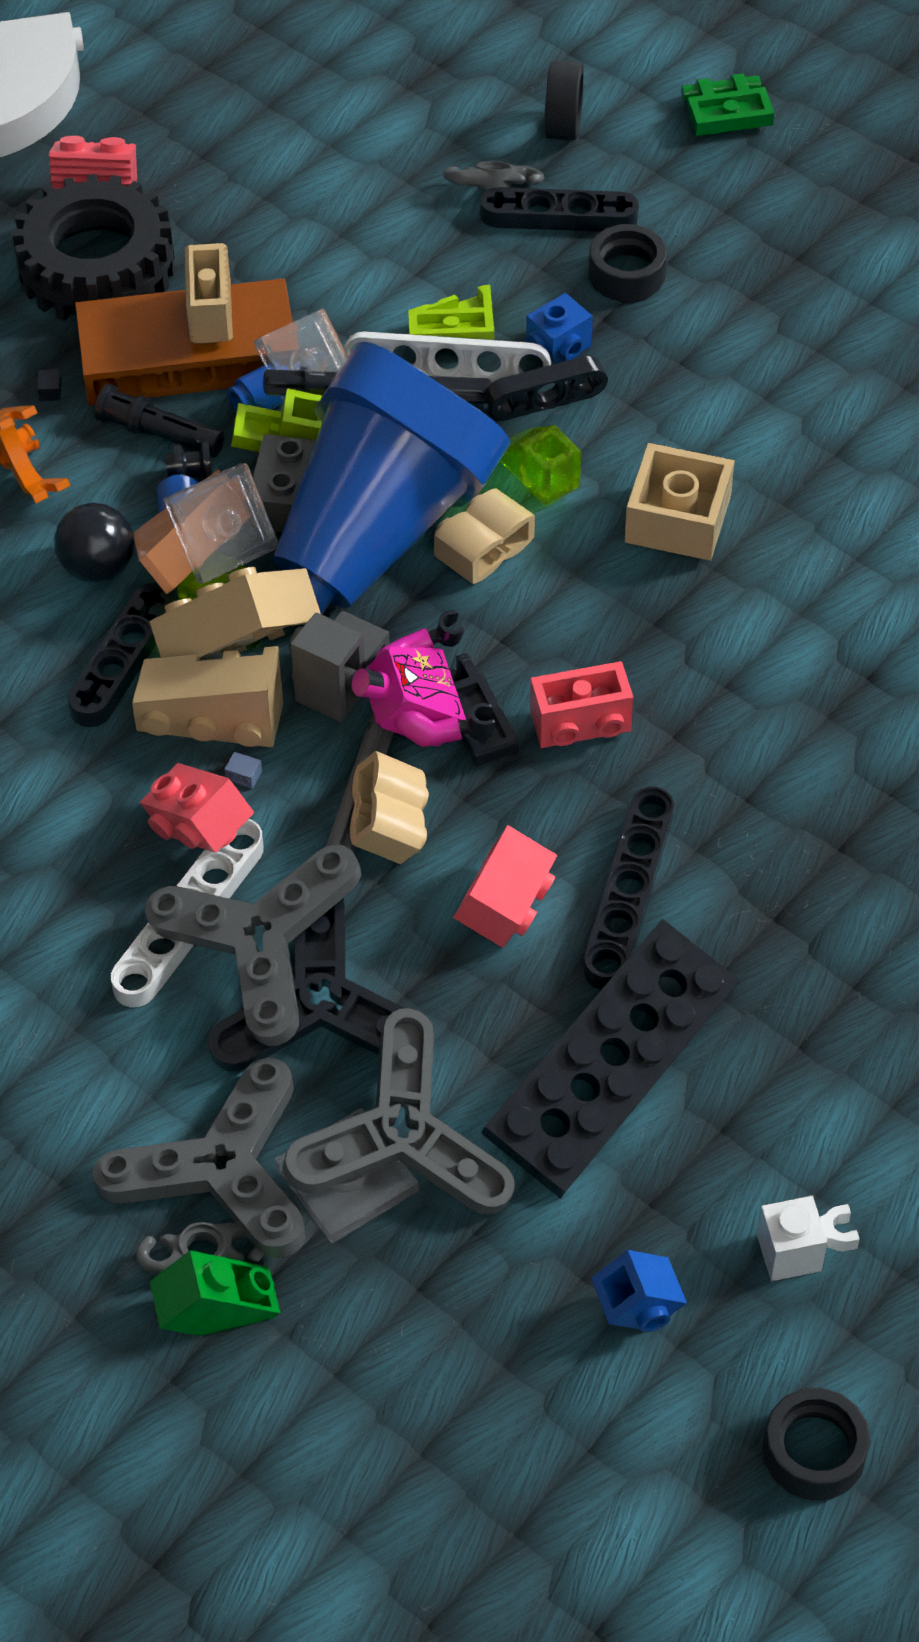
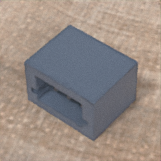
[225,752,262,789]

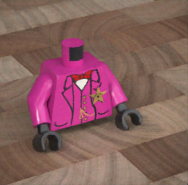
[352,610,496,747]

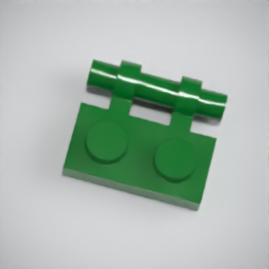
[681,73,775,136]

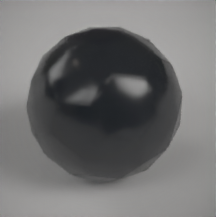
[54,503,134,582]

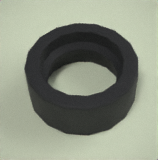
[544,61,584,140]
[588,224,667,302]
[763,1387,871,1500]

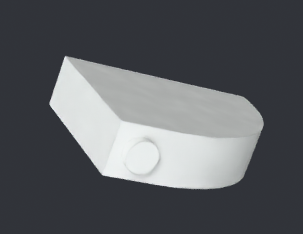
[0,12,84,157]

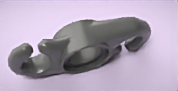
[443,161,544,190]
[136,1222,264,1276]

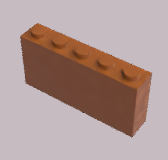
[75,278,299,405]

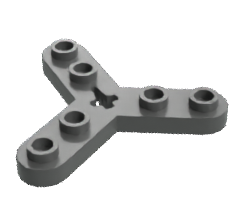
[145,845,361,1046]
[282,1008,515,1215]
[92,1058,306,1258]

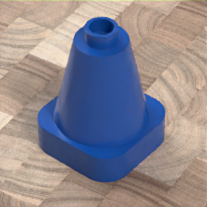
[273,342,510,615]

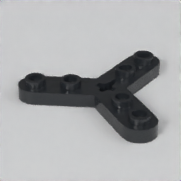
[208,898,405,1071]

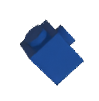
[525,293,593,365]
[591,1250,687,1332]

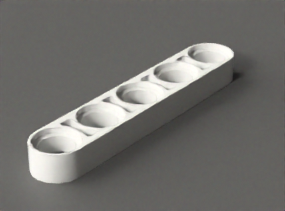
[342,332,551,383]
[111,819,263,1007]

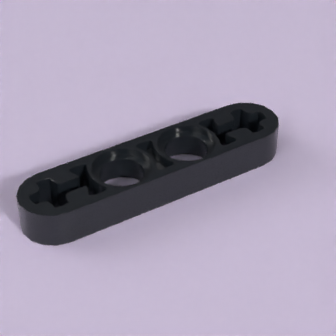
[480,187,639,232]
[68,583,173,727]

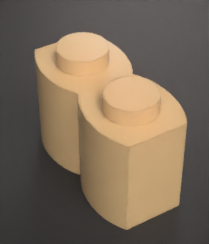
[434,488,535,584]
[350,751,429,864]

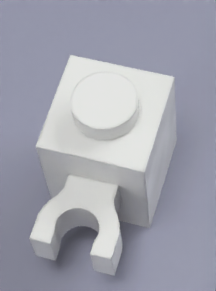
[757,1196,859,1281]

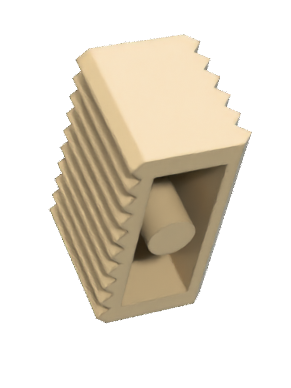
[185,243,233,343]

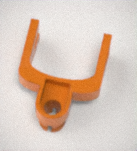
[0,405,71,504]

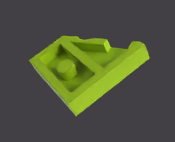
[408,285,494,349]

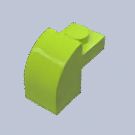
[231,389,322,452]

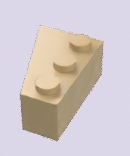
[149,567,321,661]
[132,646,283,747]

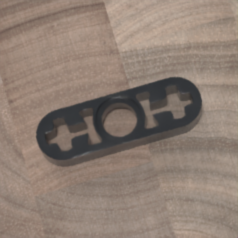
[484,356,608,420]

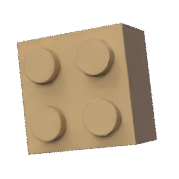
[625,443,735,561]

